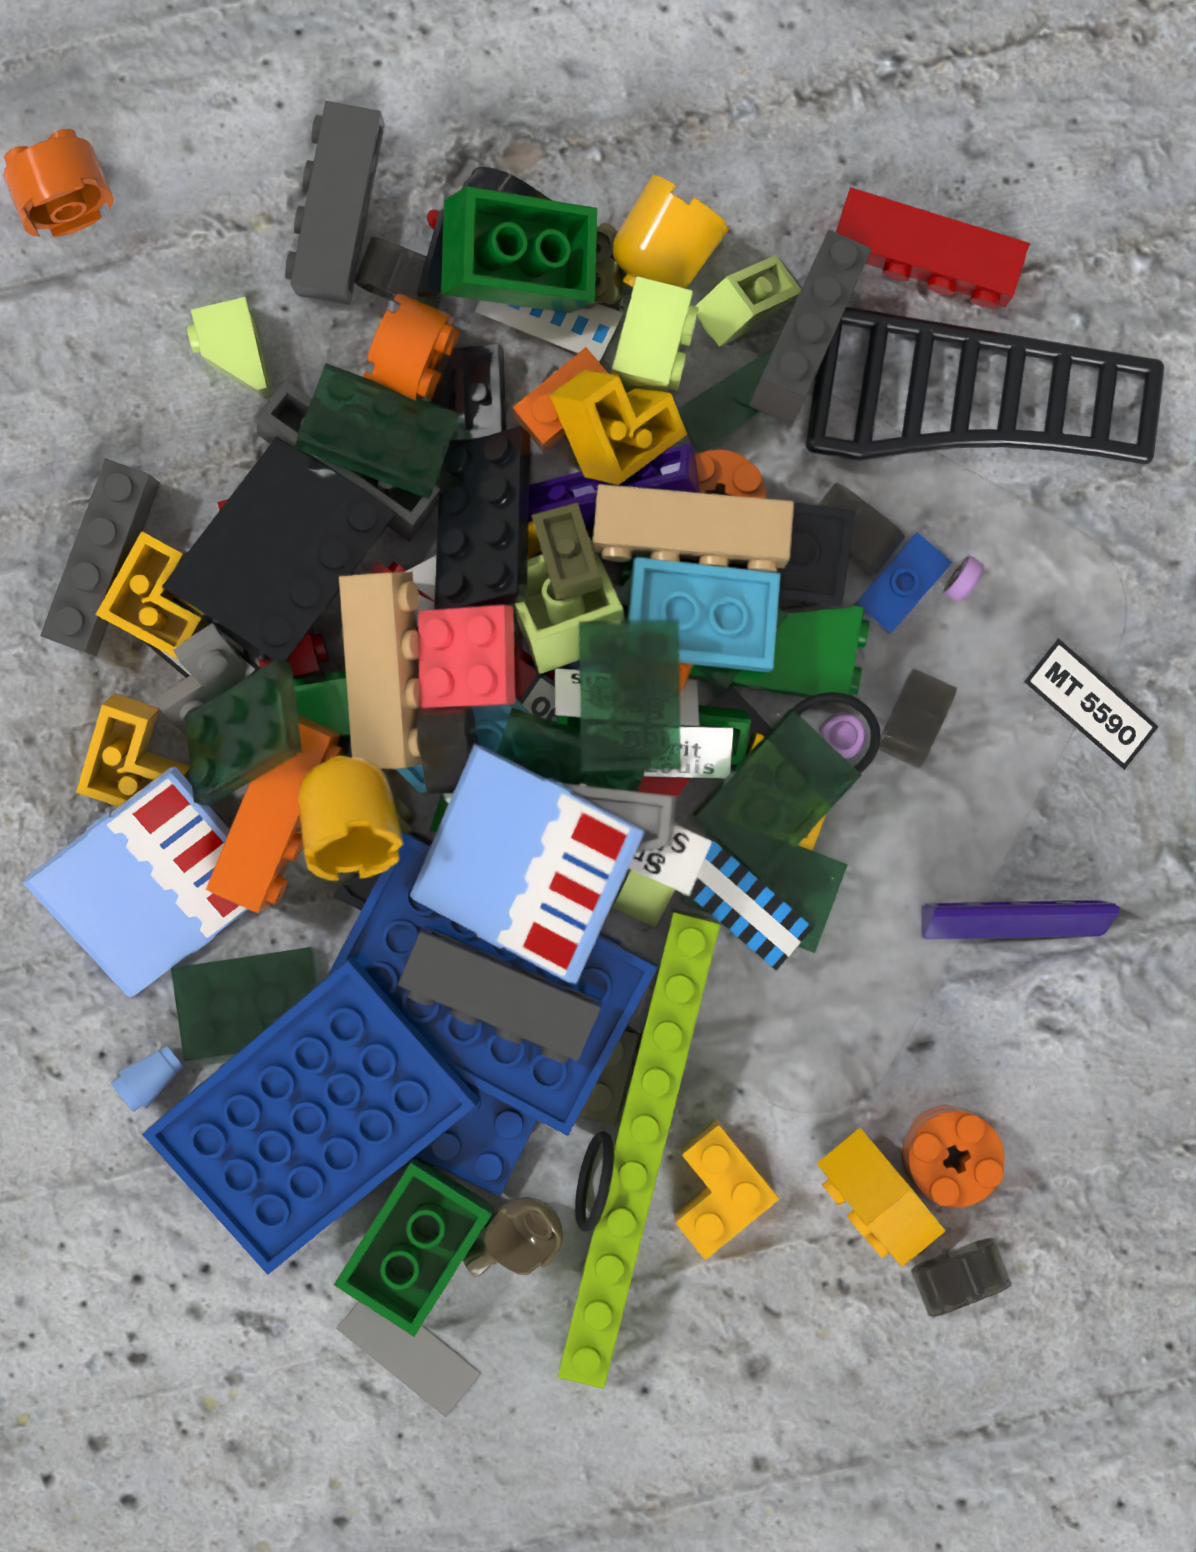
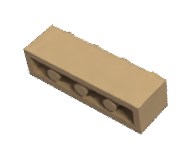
[592,484,794,573]
[339,572,429,769]

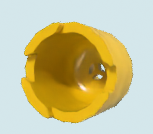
[613,174,730,289]
[298,756,403,881]

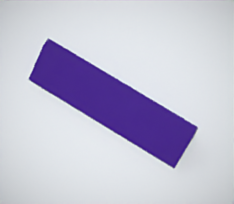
[529,443,700,530]
[921,900,1119,940]

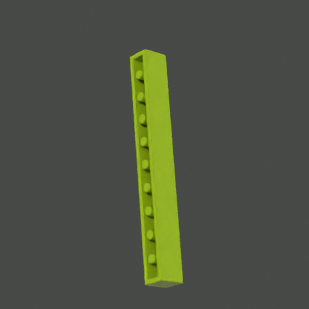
[557,908,720,1389]

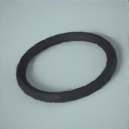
[780,692,881,784]
[575,1131,614,1232]

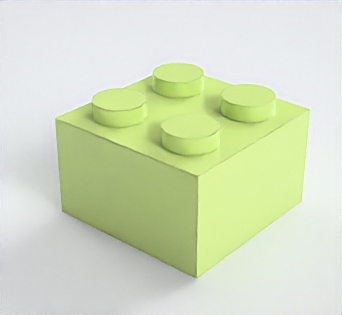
[612,276,699,392]
[510,537,627,675]

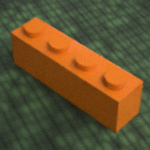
[206,711,343,913]

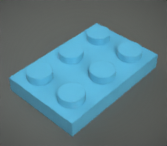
[625,557,780,672]

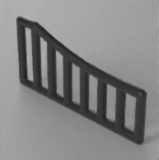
[805,306,1165,465]

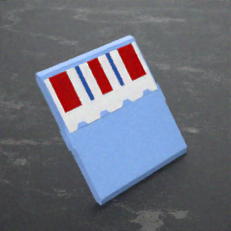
[410,744,645,983]
[23,766,248,997]

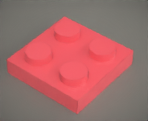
[418,605,515,709]

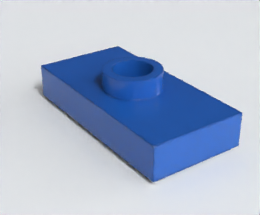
[854,532,953,635]

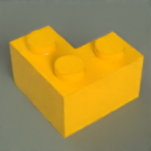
[549,370,687,485]
[95,531,210,659]
[76,693,191,807]
[673,1119,779,1260]
[816,1128,945,1267]

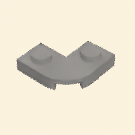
[155,623,245,734]

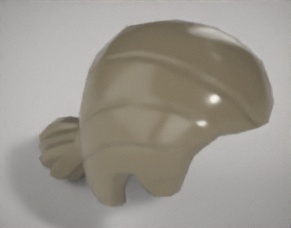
[463,1197,564,1278]

